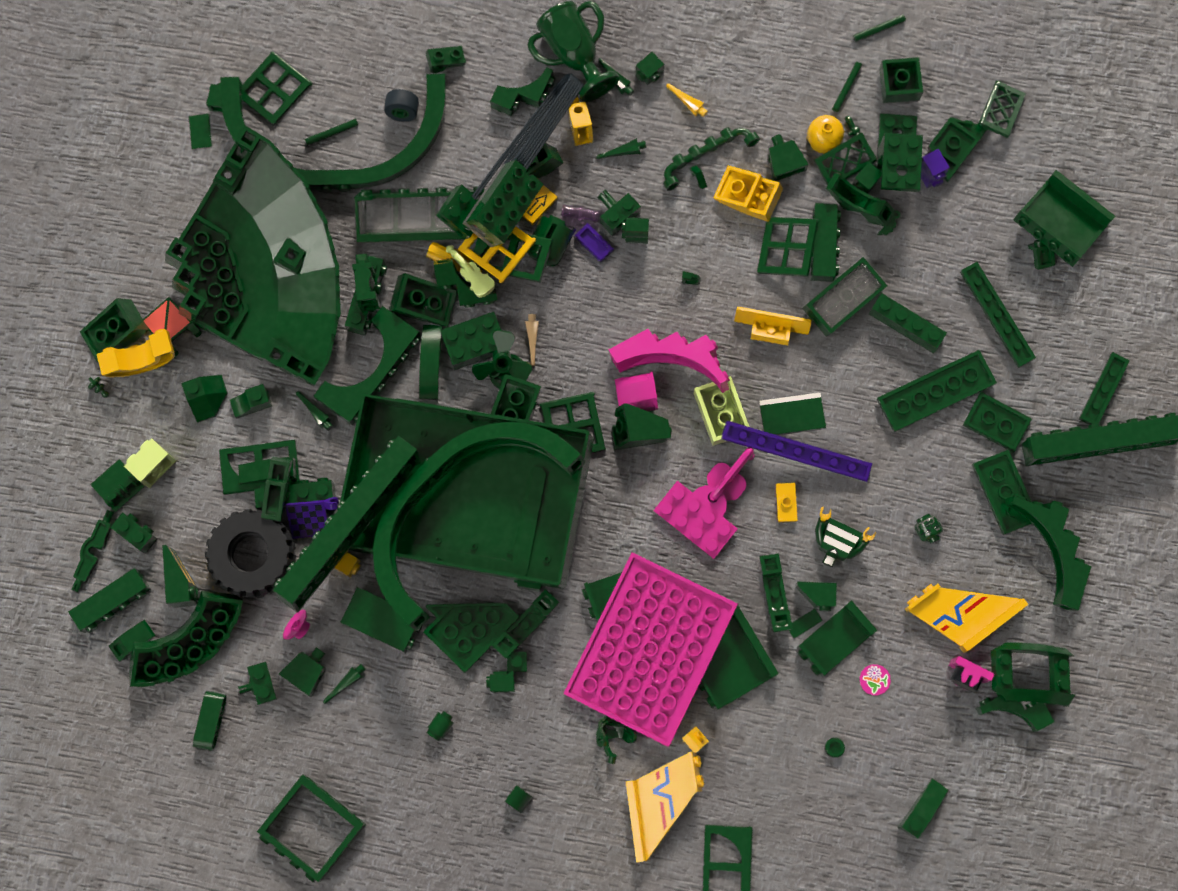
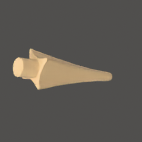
[525,314,539,366]

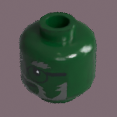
[915,513,943,544]

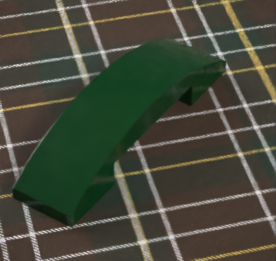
[419,325,442,400]
[759,553,793,633]
[491,589,560,659]

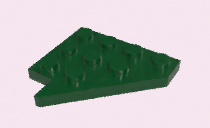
[423,603,519,673]

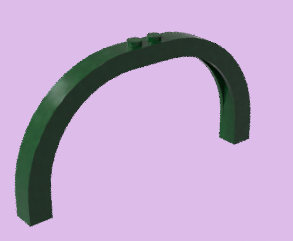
[220,74,446,192]
[373,422,586,632]

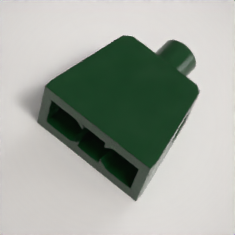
[767,134,808,181]
[279,647,326,697]

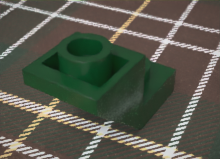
[109,620,156,662]

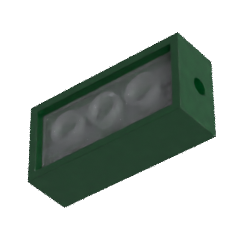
[802,257,887,337]

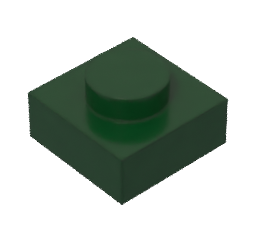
[507,652,527,672]

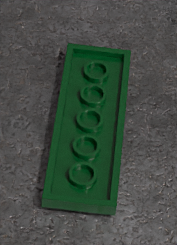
[877,350,997,433]

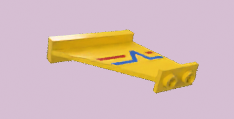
[905,584,1028,653]
[626,752,704,862]

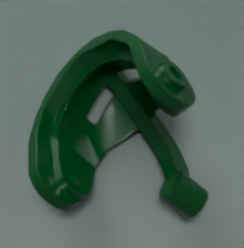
[596,716,637,764]

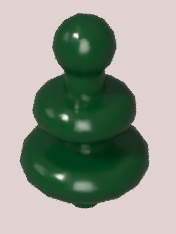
[88,377,109,398]

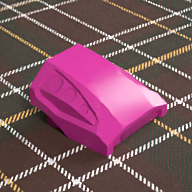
[615,372,658,412]

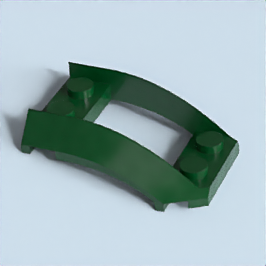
[991,642,1076,707]

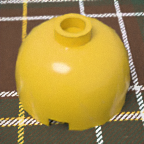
[807,115,844,154]

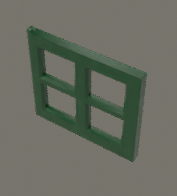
[242,51,312,126]
[757,217,819,277]
[539,392,606,453]

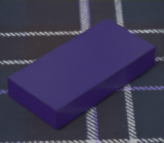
[574,223,614,263]

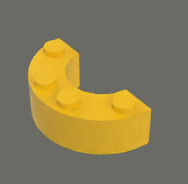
[97,329,175,377]

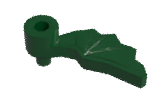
[877,210,901,236]

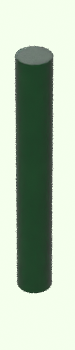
[853,14,906,42]
[832,62,862,112]
[305,118,358,146]

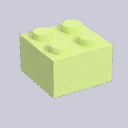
[124,438,176,488]

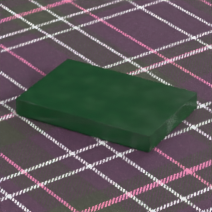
[962,392,1032,453]

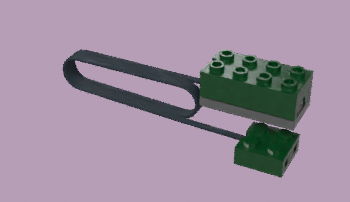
[436,73,583,247]

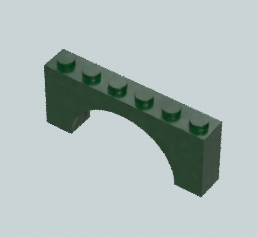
[313,306,421,426]

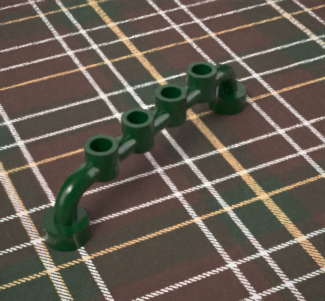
[663,127,760,191]

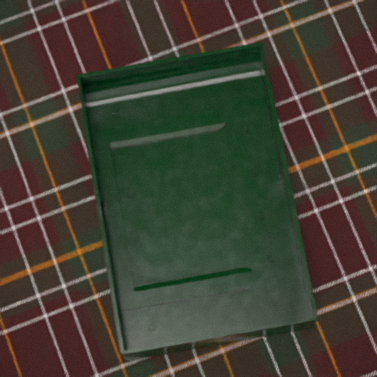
[340,393,594,589]

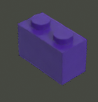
[921,149,950,188]

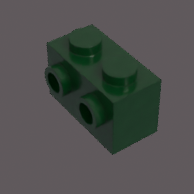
[110,512,157,554]

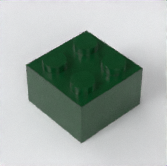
[879,57,923,103]

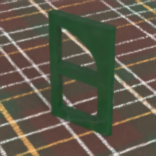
[471,233,553,283]
[219,440,300,495]
[702,825,753,891]

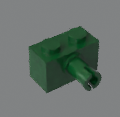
[598,190,641,237]

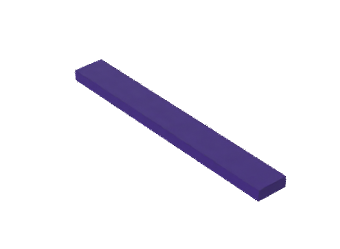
[721,420,873,482]

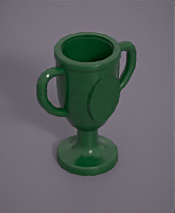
[527,1,620,102]

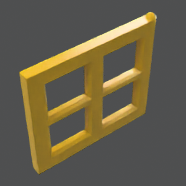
[458,226,536,283]

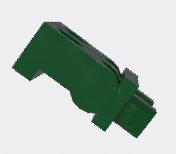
[352,254,380,311]

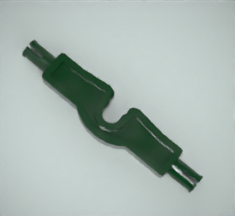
[71,510,114,593]

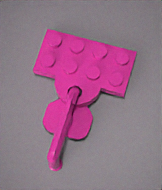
[653,447,754,559]

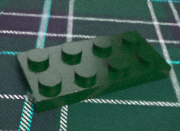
[972,450,1032,535]

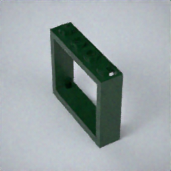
[257,774,366,883]

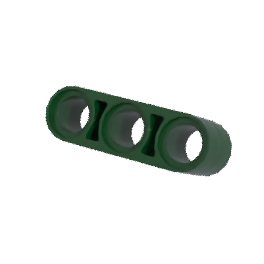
[193,691,227,751]

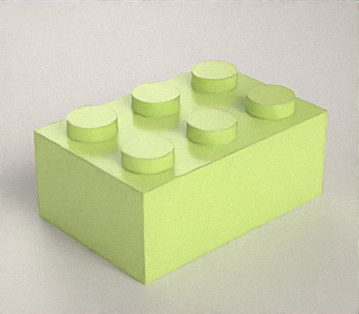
[694,376,749,446]

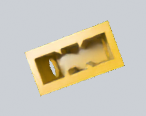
[568,98,593,146]

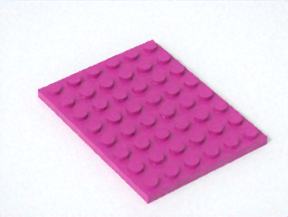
[563,552,738,747]

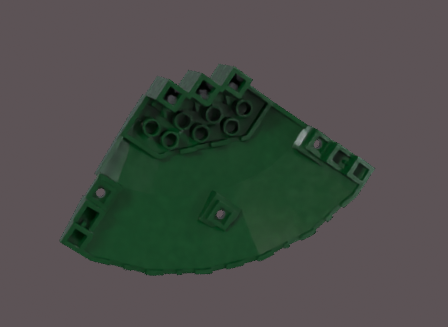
[165,125,341,386]

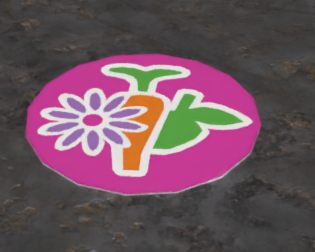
[859,664,891,695]

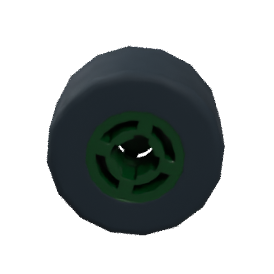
[384,89,419,122]

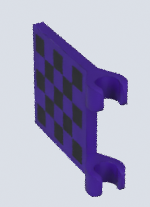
[285,497,339,539]

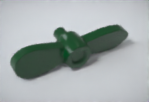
[845,115,861,144]

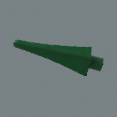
[598,58,634,96]
[596,138,647,159]
[296,391,333,431]
[323,664,366,704]

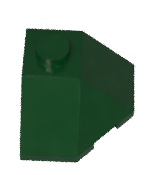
[181,375,228,423]

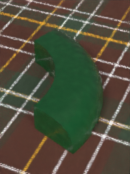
[129,591,243,687]

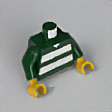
[815,507,876,567]

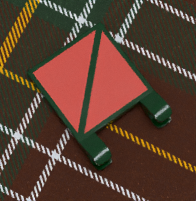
[143,297,202,357]

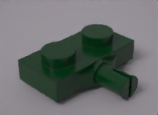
[238,661,277,705]

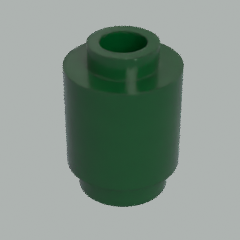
[426,711,454,741]

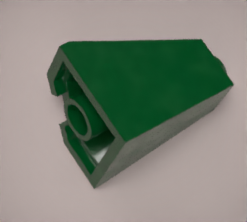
[611,403,672,450]

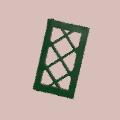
[978,81,1026,138]
[814,132,877,185]

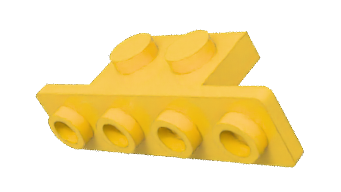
[734,307,812,346]

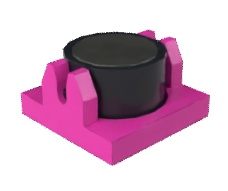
[948,656,994,693]

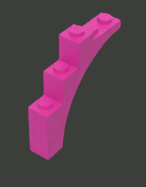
[608,329,730,393]

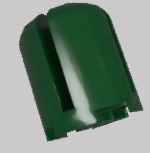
[527,212,576,266]

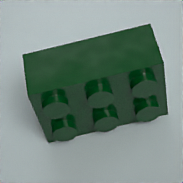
[440,312,501,371]

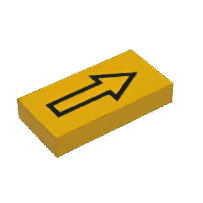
[522,185,558,225]

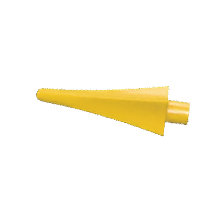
[666,84,708,117]

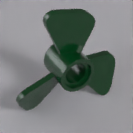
[471,329,532,381]

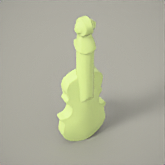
[446,245,495,298]

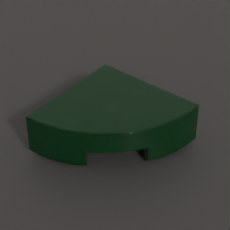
[690,165,708,189]
[681,272,701,285]

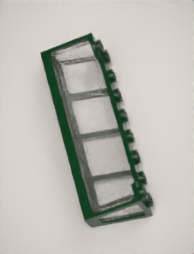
[354,186,485,242]

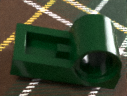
[425,46,466,73]

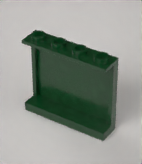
[1013,170,1115,267]
[699,606,779,710]

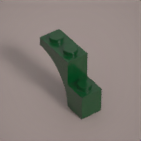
[490,67,555,116]
[826,173,895,227]
[434,258,497,308]
[976,693,1055,732]

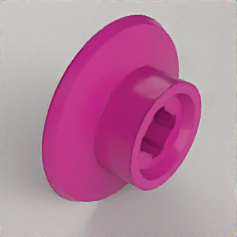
[283,610,310,640]

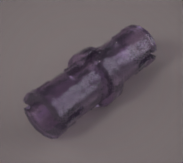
[561,204,600,223]

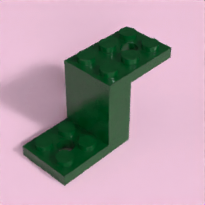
[876,113,923,192]

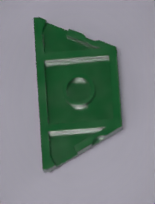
[927,117,987,182]

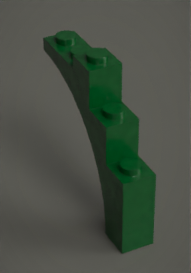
[1005,495,1092,611]

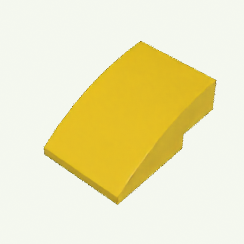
[713,165,783,222]

